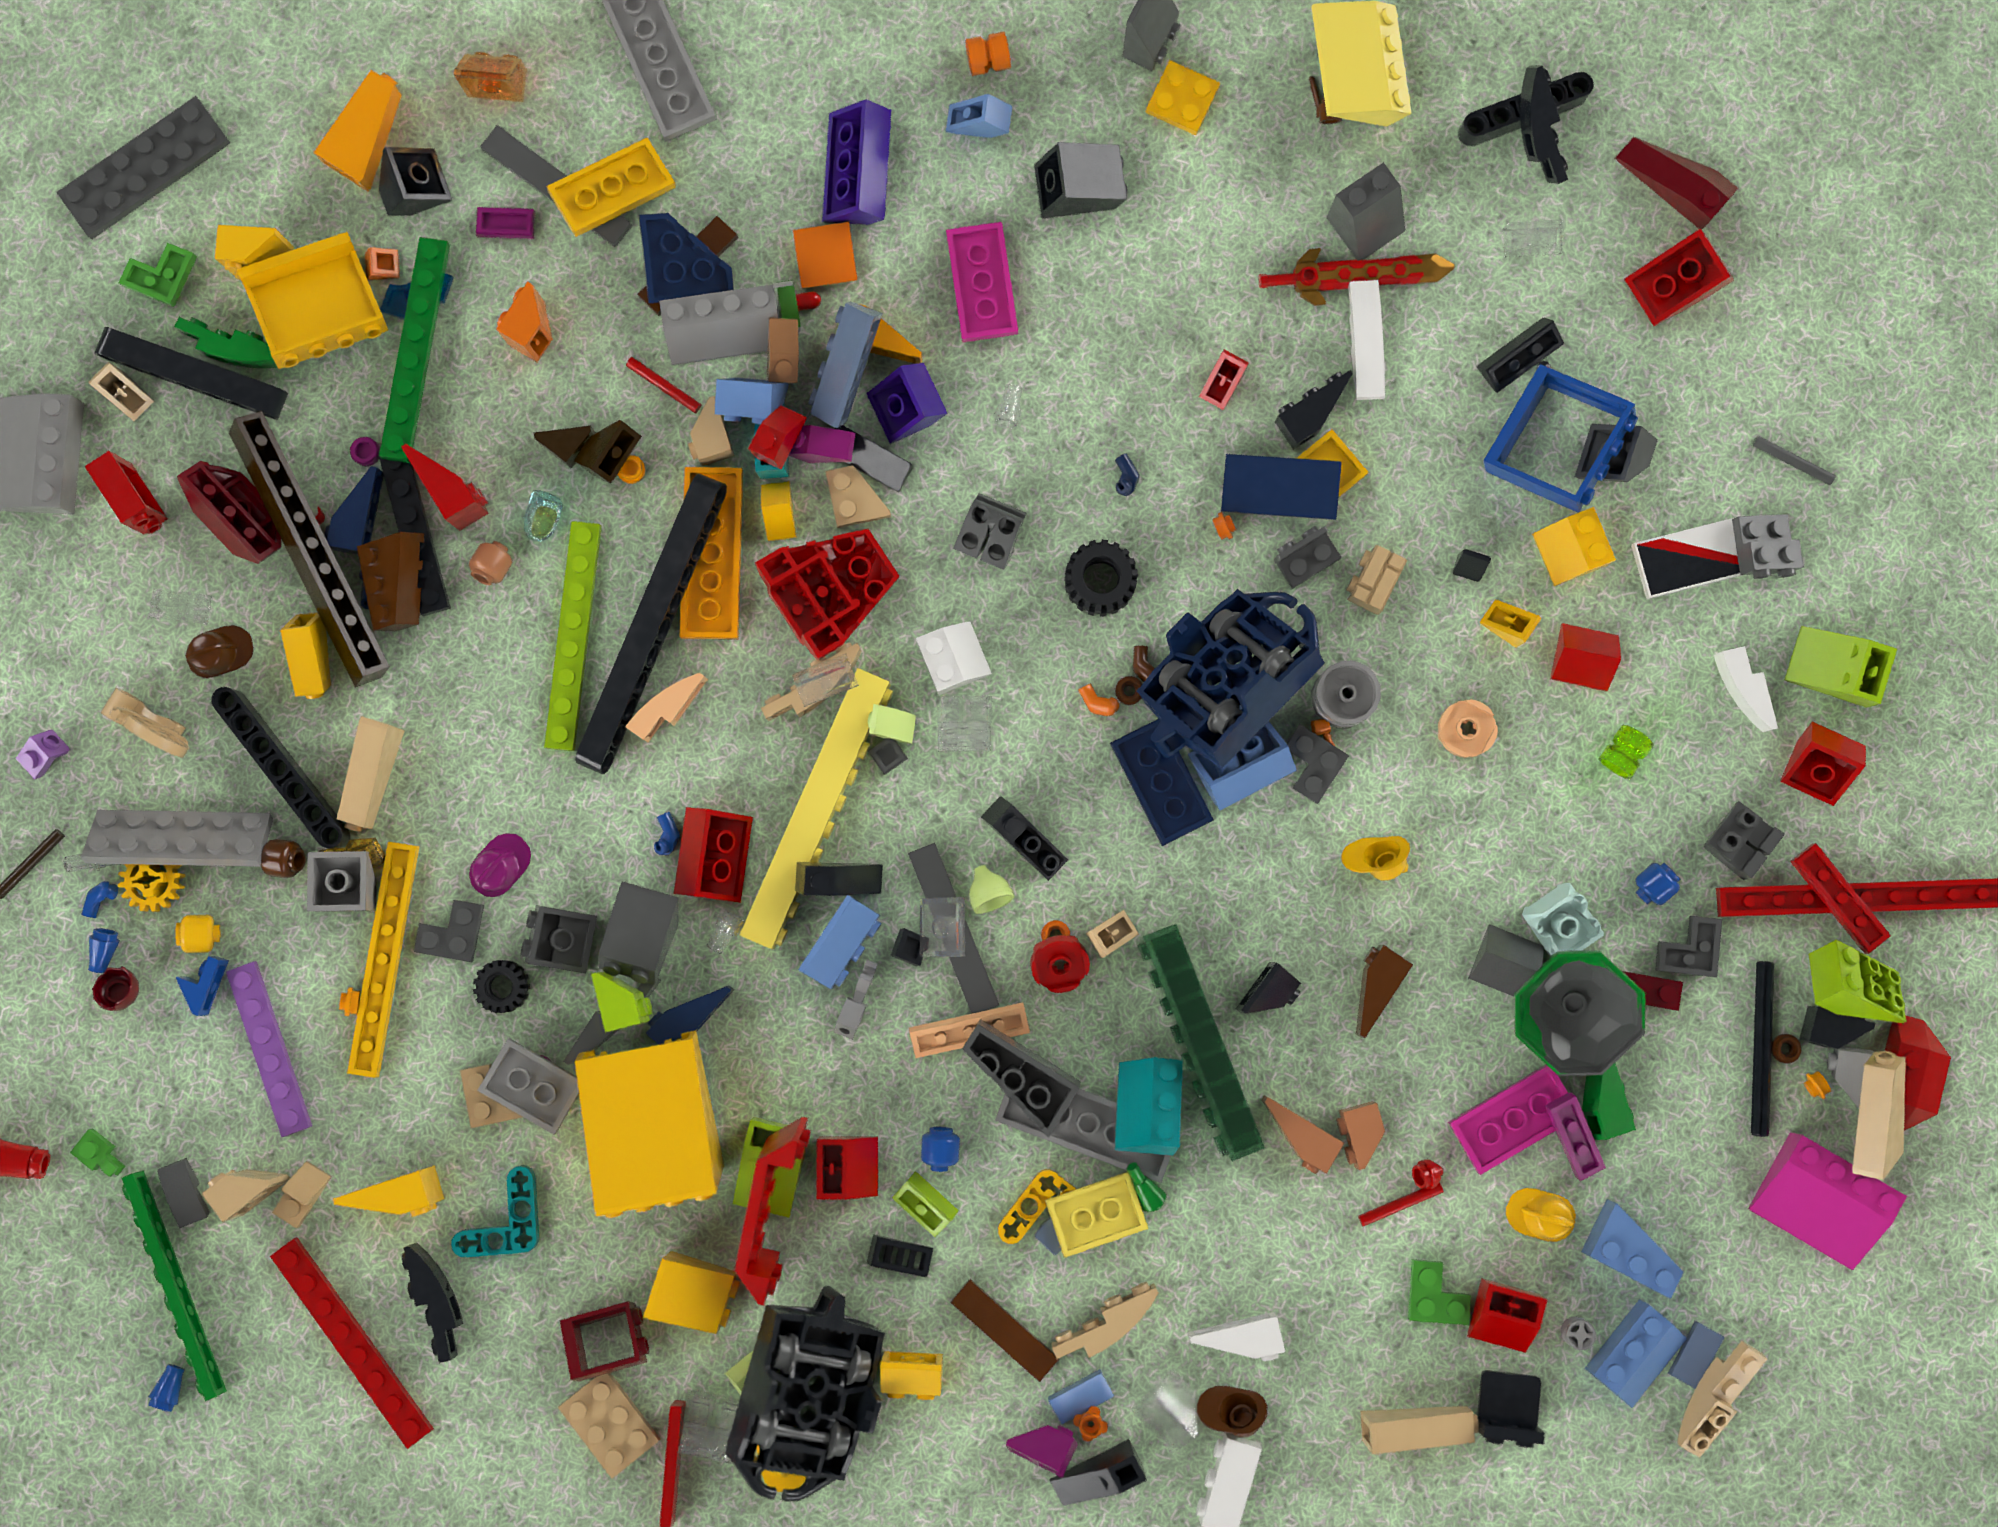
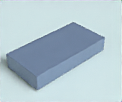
[1668,1321,1725,1389]

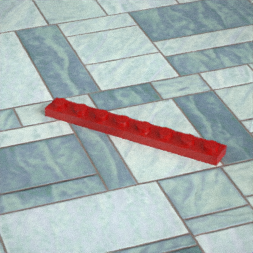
[270,1237,434,1449]

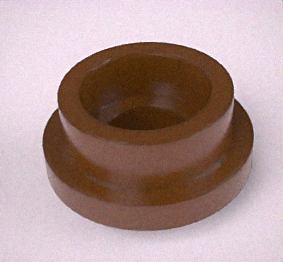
[1115,676,1142,705]
[1772,1034,1802,1064]

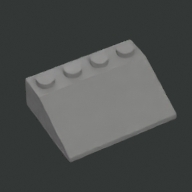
[0,393,84,515]

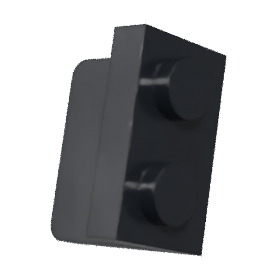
[1477,1370,1545,1448]

